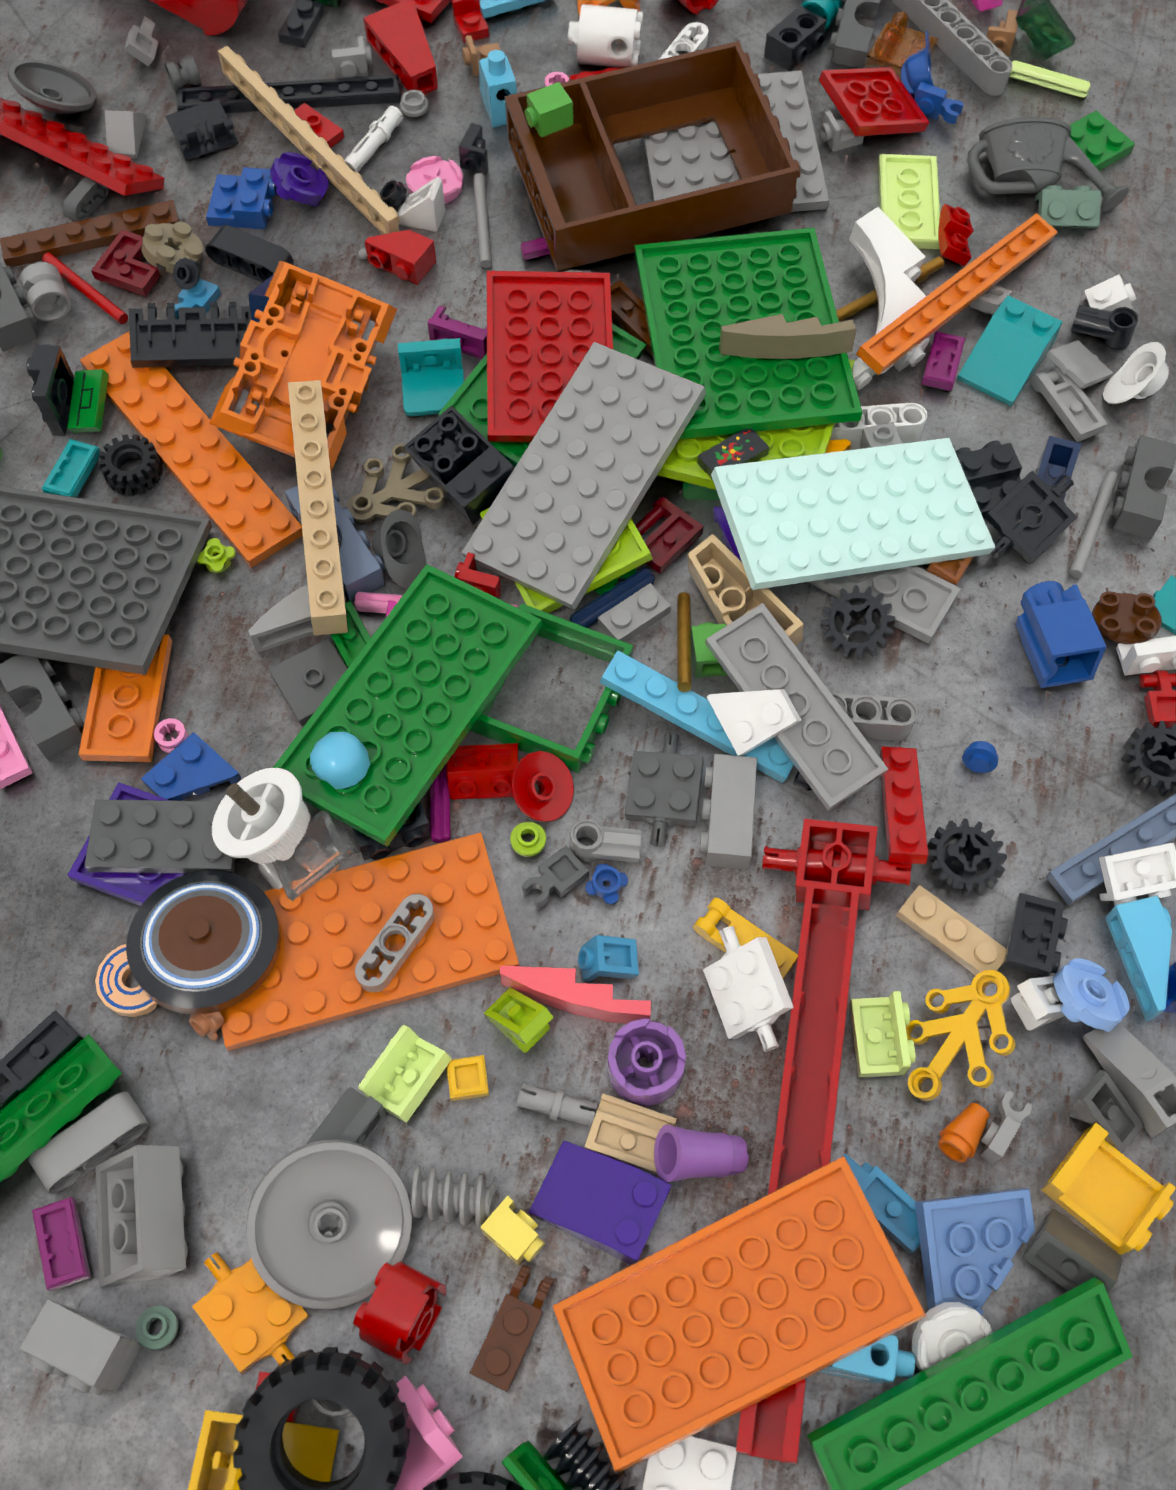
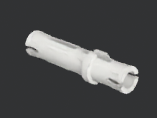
[345,106,403,172]

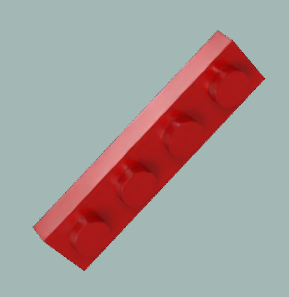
[879,746,928,864]

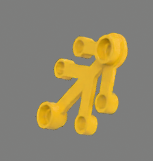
[906,970,1015,1101]

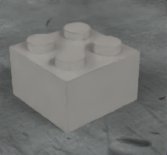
[20,1299,142,1396]

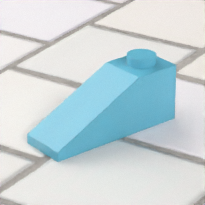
[1105,896,1172,1021]

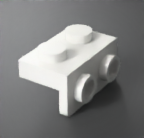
[1116,636,1176,676]

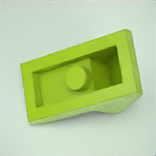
[484,987,554,1053]

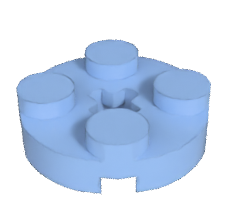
[1053,958,1129,1032]

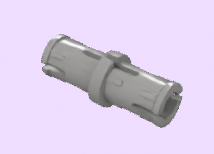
[516,1082,598,1128]

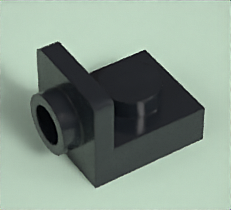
[459,123,488,175]

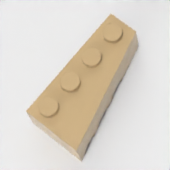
[688,534,804,646]

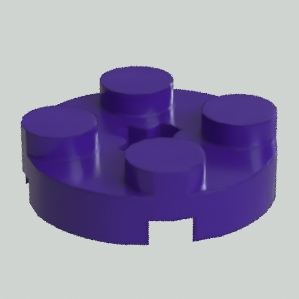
[270,152,329,207]

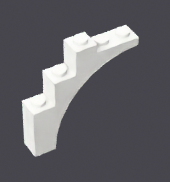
[849,207,930,390]

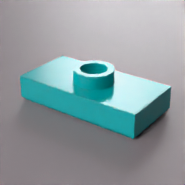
[41,439,100,498]

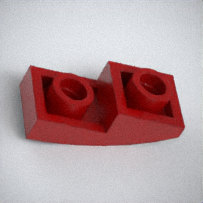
[938,203,974,267]

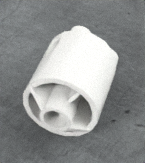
[568,4,643,68]

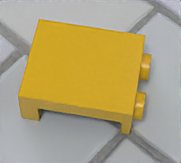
[1041,1123,1176,1255]

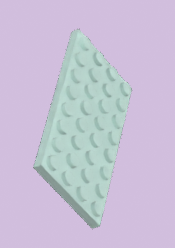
[711,438,996,590]

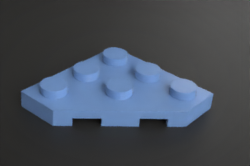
[915,1188,1035,1316]

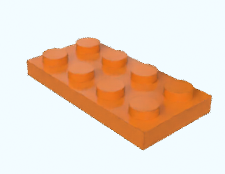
[78,635,172,762]

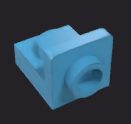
[578,935,639,982]

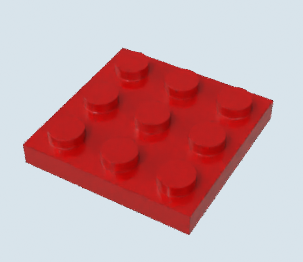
[819,67,930,136]

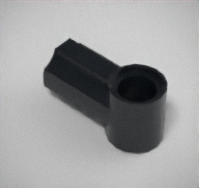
[1071,305,1138,349]

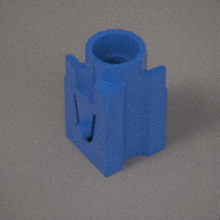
[1015,581,1107,688]

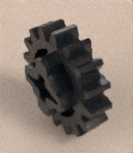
[821,585,895,660]
[1121,721,1176,796]
[927,819,1007,898]

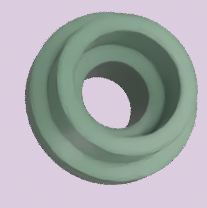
[136,1306,179,1350]

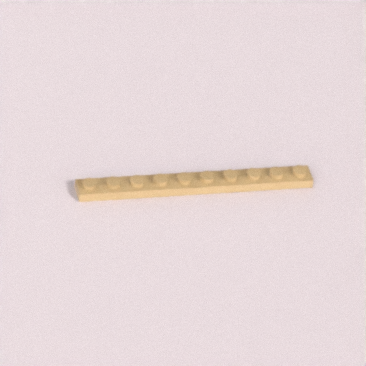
[218,46,400,234]

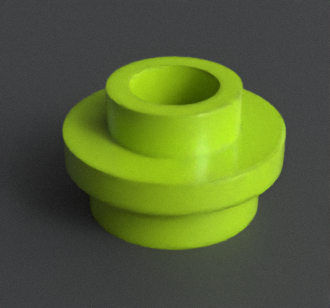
[510,822,546,857]

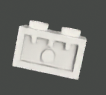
[1099,843,1176,906]

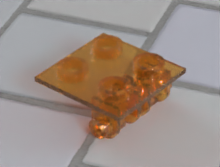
[867,11,938,69]

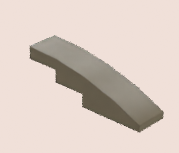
[719,314,856,359]

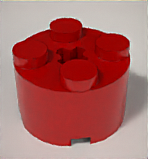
[353,1262,446,1364]

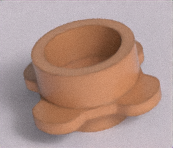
[189,1011,225,1041]

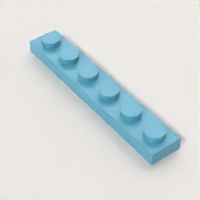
[600,650,794,783]

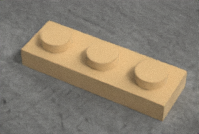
[896,885,1006,975]

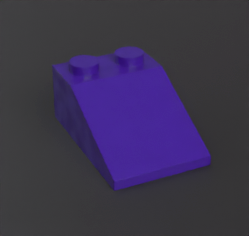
[528,1140,671,1265]

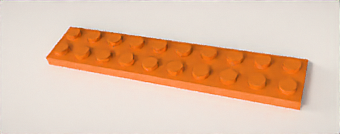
[79,331,303,568]

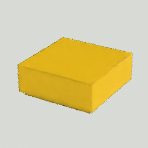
[447,1055,489,1101]

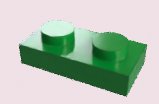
[329,601,371,668]

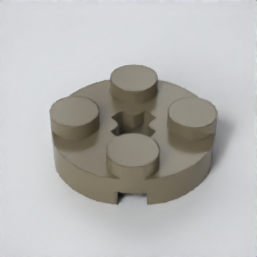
[142,222,204,273]

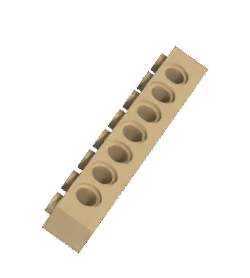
[288,380,348,636]

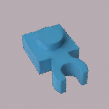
[175,278,221,319]

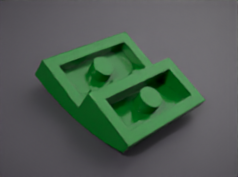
[501,1440,567,1490]

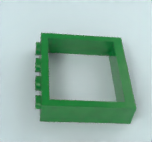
[469,603,633,774]

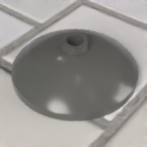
[8,59,96,114]

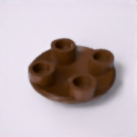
[1092,591,1162,644]

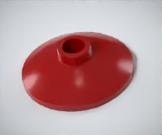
[511,751,574,822]

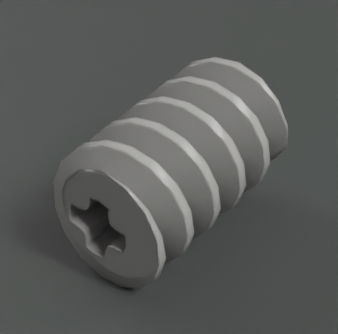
[410,1165,497,1229]

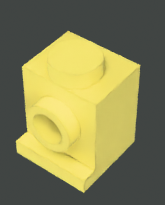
[480,1195,545,1266]

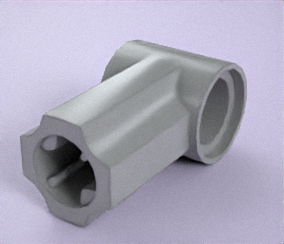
[569,819,642,863]

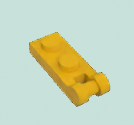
[693,897,798,980]

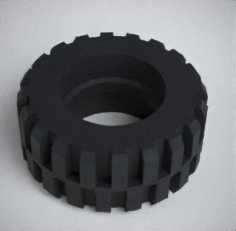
[233,1347,410,1490]

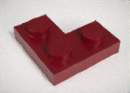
[91,229,161,297]

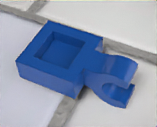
[914,81,964,124]

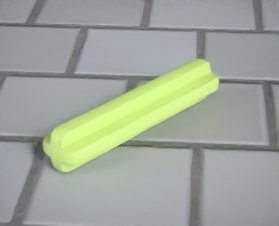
[1009,60,1091,99]

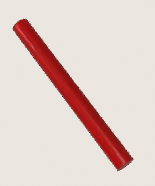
[42,252,128,324]

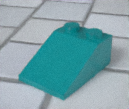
[957,295,1063,406]

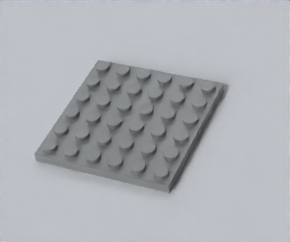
[643,70,829,212]

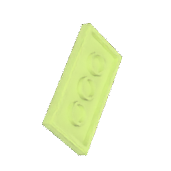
[878,154,940,250]

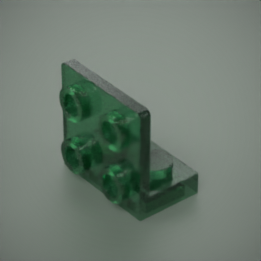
[1015,0,1076,60]

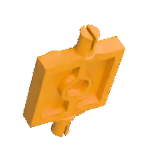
[192,1252,310,1375]

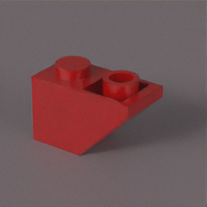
[365,229,437,285]

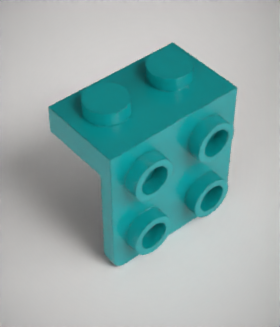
[397,338,464,416]

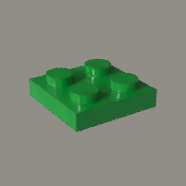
[1069,110,1135,171]

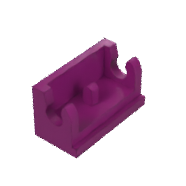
[427,305,487,360]

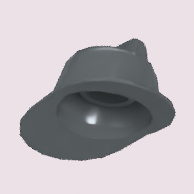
[372,509,426,589]

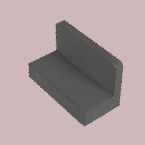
[306,1087,387,1146]
[1023,1209,1123,1293]

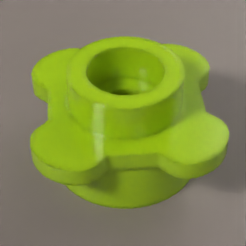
[197,538,236,573]

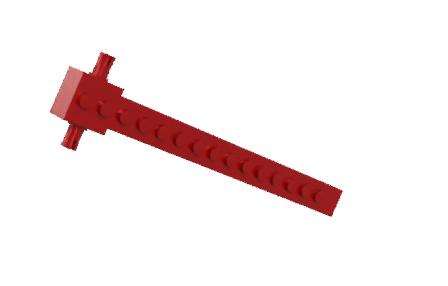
[736,819,912,1465]

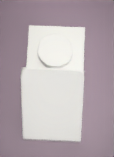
[1011,976,1065,1031]

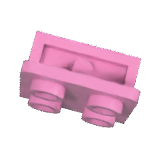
[394,1375,463,1490]

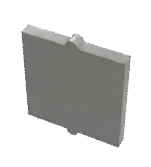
[1046,340,1113,389]

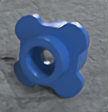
[585,864,628,905]

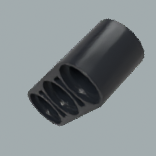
[205,225,294,283]

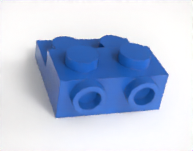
[206,167,278,229]

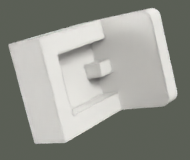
[1084,274,1137,312]

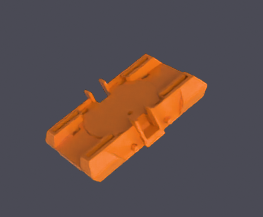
[209,261,397,472]

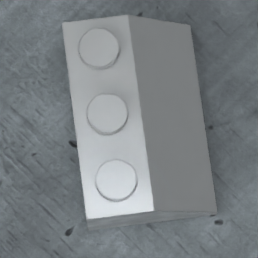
[96,1145,188,1288]

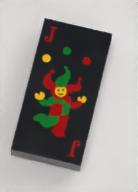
[697,428,770,480]

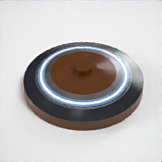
[126,870,281,1014]

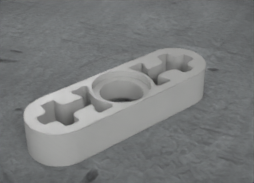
[355,894,434,992]

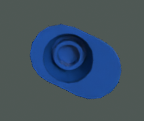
[901,30,934,95]

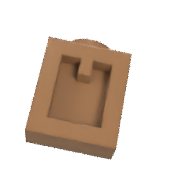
[986,10,1019,56]
[462,35,500,76]

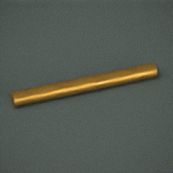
[677,592,692,692]

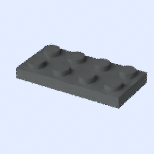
[84,800,236,874]

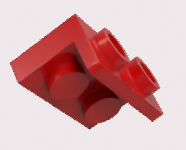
[447,743,519,800]

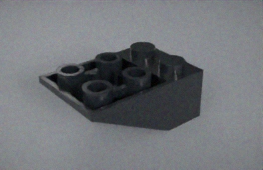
[403,406,514,525]

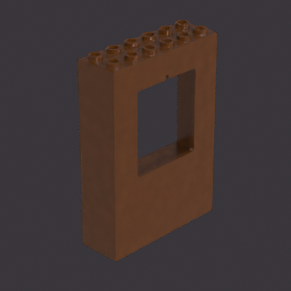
[505,41,800,271]

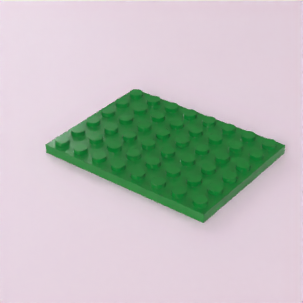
[635,228,862,439]

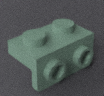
[1035,185,1101,229]

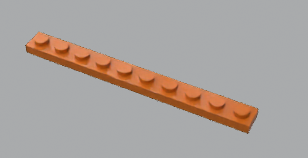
[856,213,1058,375]

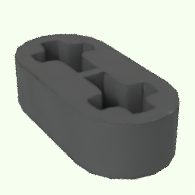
[63,176,109,221]

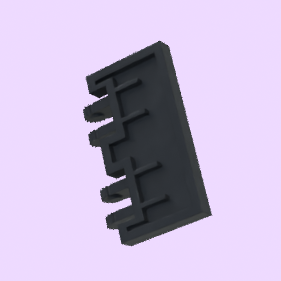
[129,302,251,368]

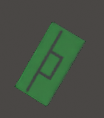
[67,369,109,433]

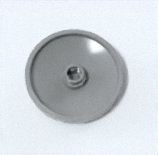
[246,1139,412,1309]

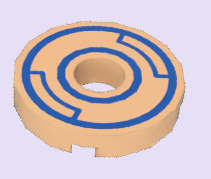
[95,944,158,1017]

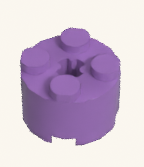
[607,1018,686,1107]

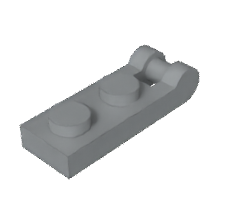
[1031,366,1107,442]

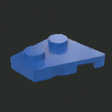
[141,732,241,801]

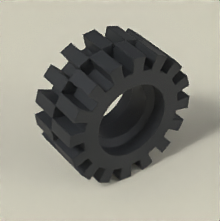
[98,434,163,496]

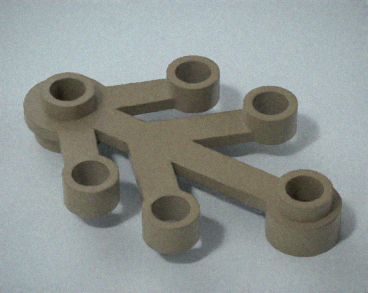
[347,443,445,524]

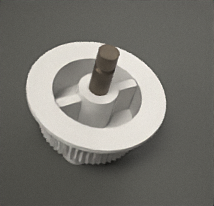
[212,768,311,864]

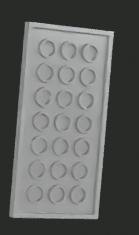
[462,342,707,610]

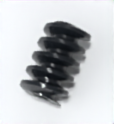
[544,1417,637,1490]

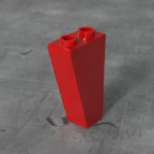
[363,0,438,95]

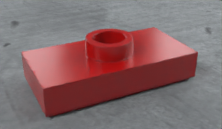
[294,103,345,148]

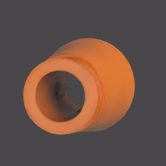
[938,1103,990,1163]

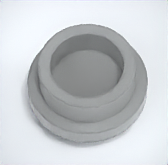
[400,90,428,117]

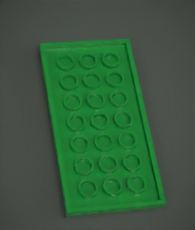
[273,564,542,847]

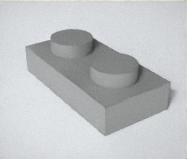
[598,583,671,642]

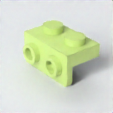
[849,991,915,1078]
[358,1025,452,1123]

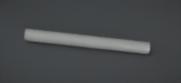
[473,173,492,268]
[1069,471,1119,578]

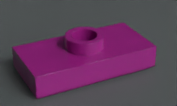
[922,331,965,391]
[32,1197,91,1291]

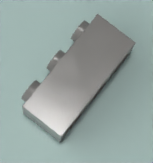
[699,754,757,870]

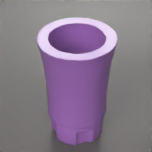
[654,1125,749,1183]

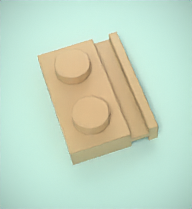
[584,1093,677,1176]

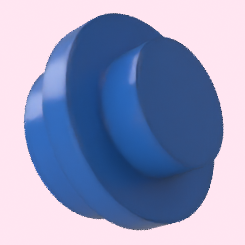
[962,741,999,773]

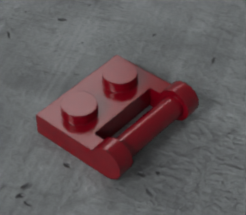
[635,497,704,574]

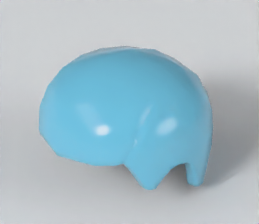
[310,732,370,789]

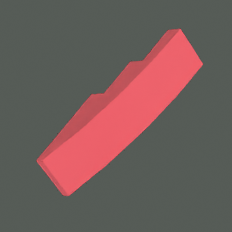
[500,966,651,1024]

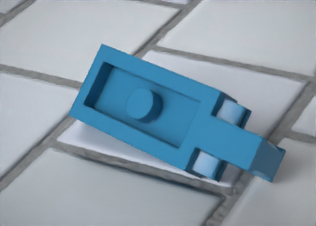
[842,1153,920,1254]

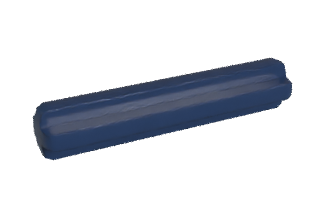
[569,568,655,628]

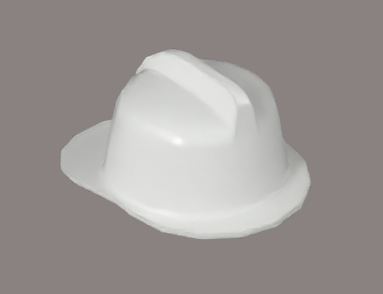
[1103,342,1169,404]

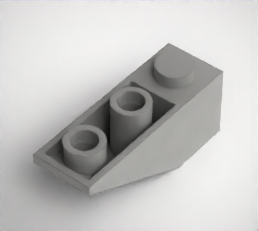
[1082,1023,1176,1138]

